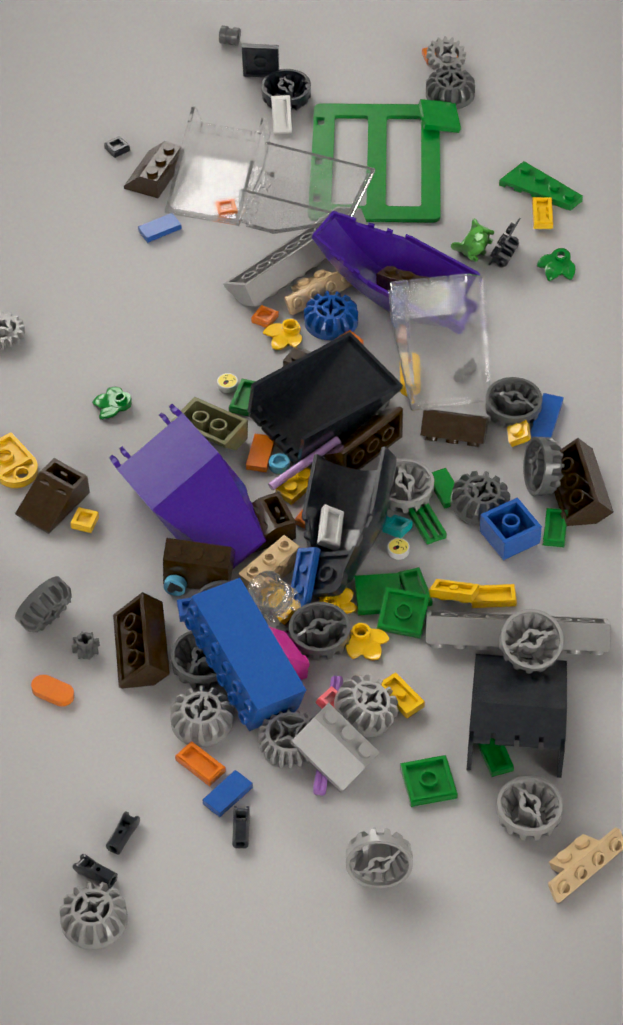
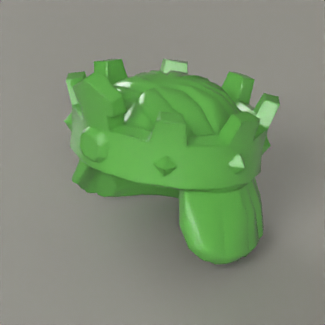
[451,218,494,262]

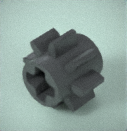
[71,632,100,660]

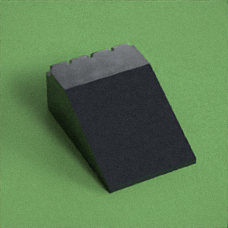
[247,332,403,465]
[466,654,567,778]

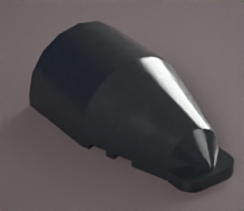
[302,447,397,597]

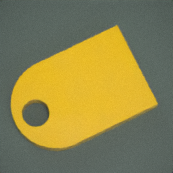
[0,432,38,488]

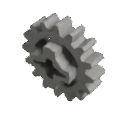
[426,36,466,70]
[0,312,25,350]

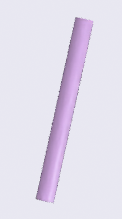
[268,436,341,490]

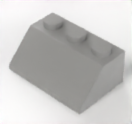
[290,703,380,792]

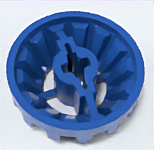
[304,291,358,341]

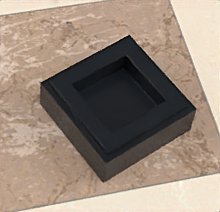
[104,136,130,158]

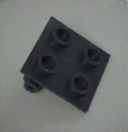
[488,218,521,268]

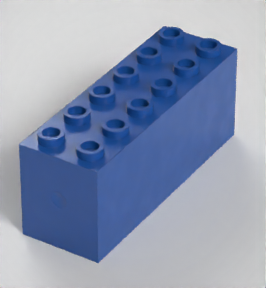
[184,578,306,731]

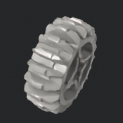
[258,708,314,769]

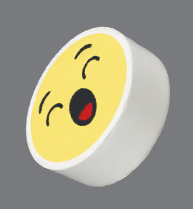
[217,373,238,393]
[388,538,410,560]

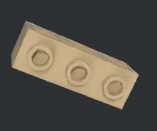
[238,535,300,602]

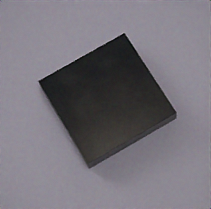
[242,43,280,77]

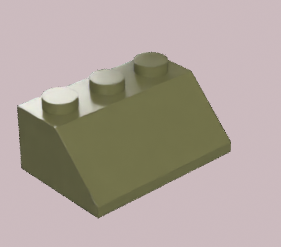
[171,397,248,451]

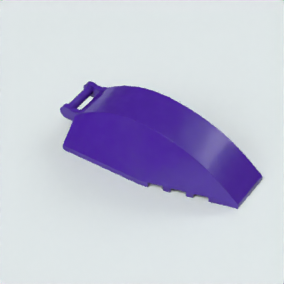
[312,211,481,335]

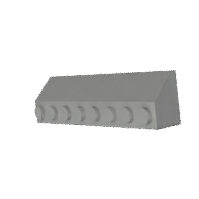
[223,208,368,307]
[426,610,611,655]

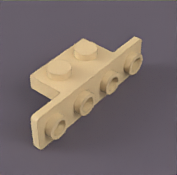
[284,270,353,315]
[548,827,623,903]

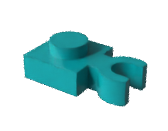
[382,514,413,538]

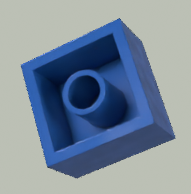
[480,497,542,560]

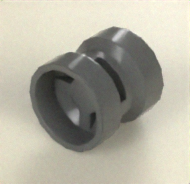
[219,25,241,46]

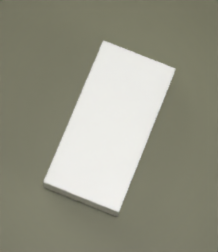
[271,95,292,134]
[317,505,344,551]

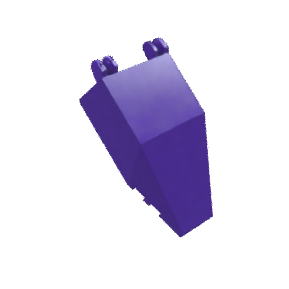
[109,404,266,569]

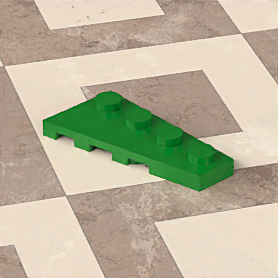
[499,161,583,211]

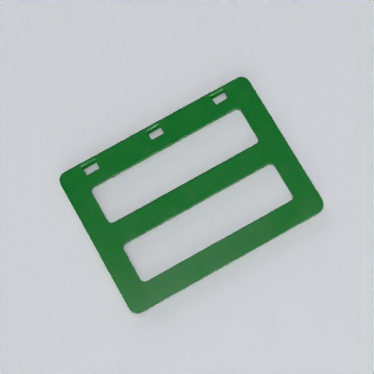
[309,103,441,223]

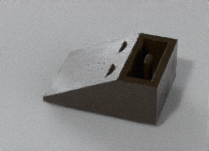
[15,458,90,534]
[252,491,296,553]

